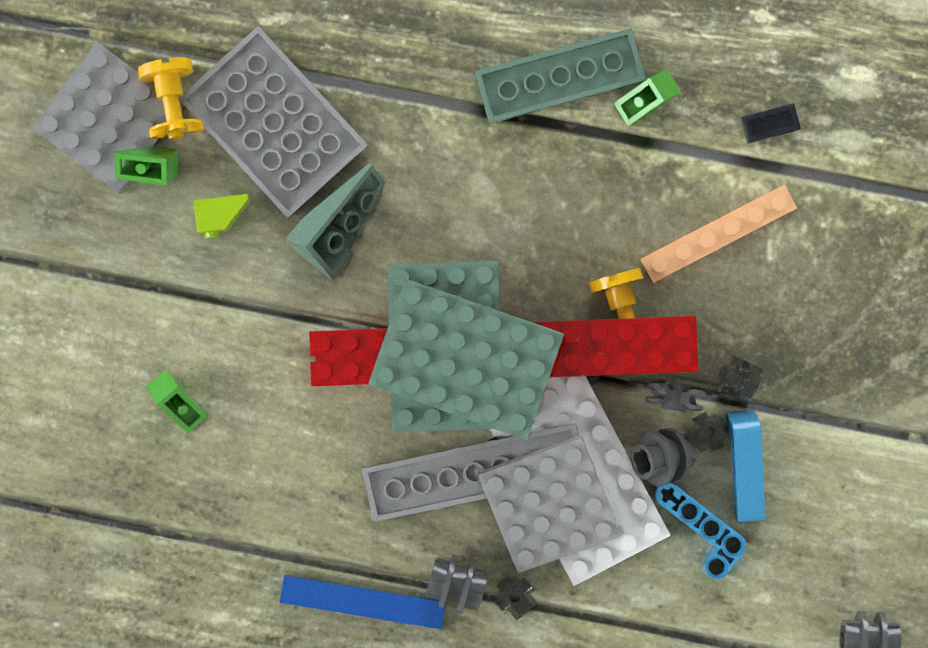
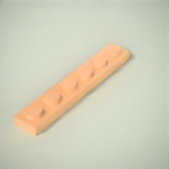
[640,184,797,283]

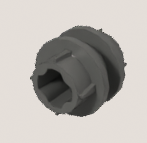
[630,427,697,486]
[426,554,488,614]
[839,611,902,648]

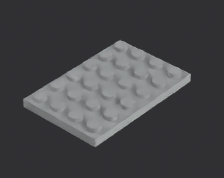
[179,26,368,219]

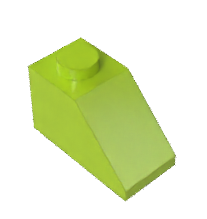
[193,194,251,239]

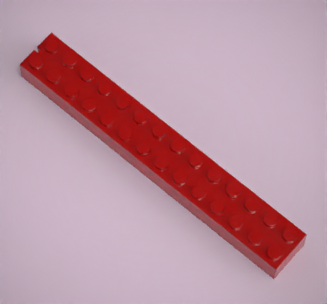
[309,316,699,387]

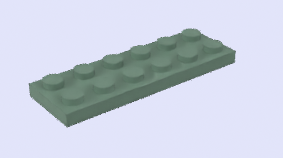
[475,28,646,124]

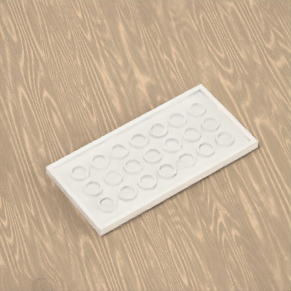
[490,376,671,586]

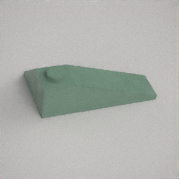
[286,164,385,280]

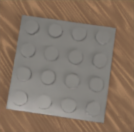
[32,42,185,194]
[478,435,621,573]

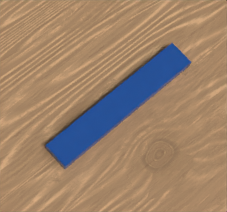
[280,575,446,629]

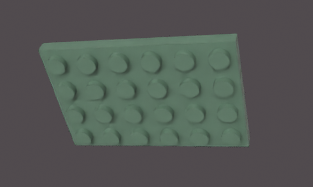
[387,261,501,432]
[368,278,565,440]

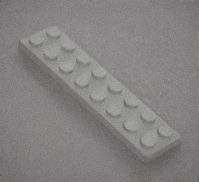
[362,423,579,522]

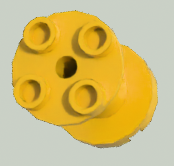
[138,57,204,140]
[589,268,644,319]

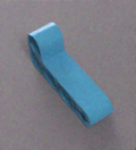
[726,410,765,523]
[653,482,746,580]

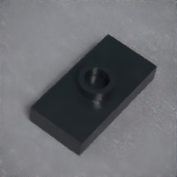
[740,103,801,144]

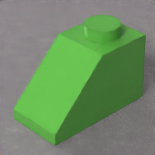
[614,69,681,126]
[114,146,178,185]
[146,369,208,433]

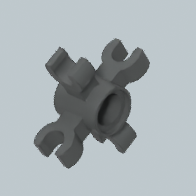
[646,381,706,412]

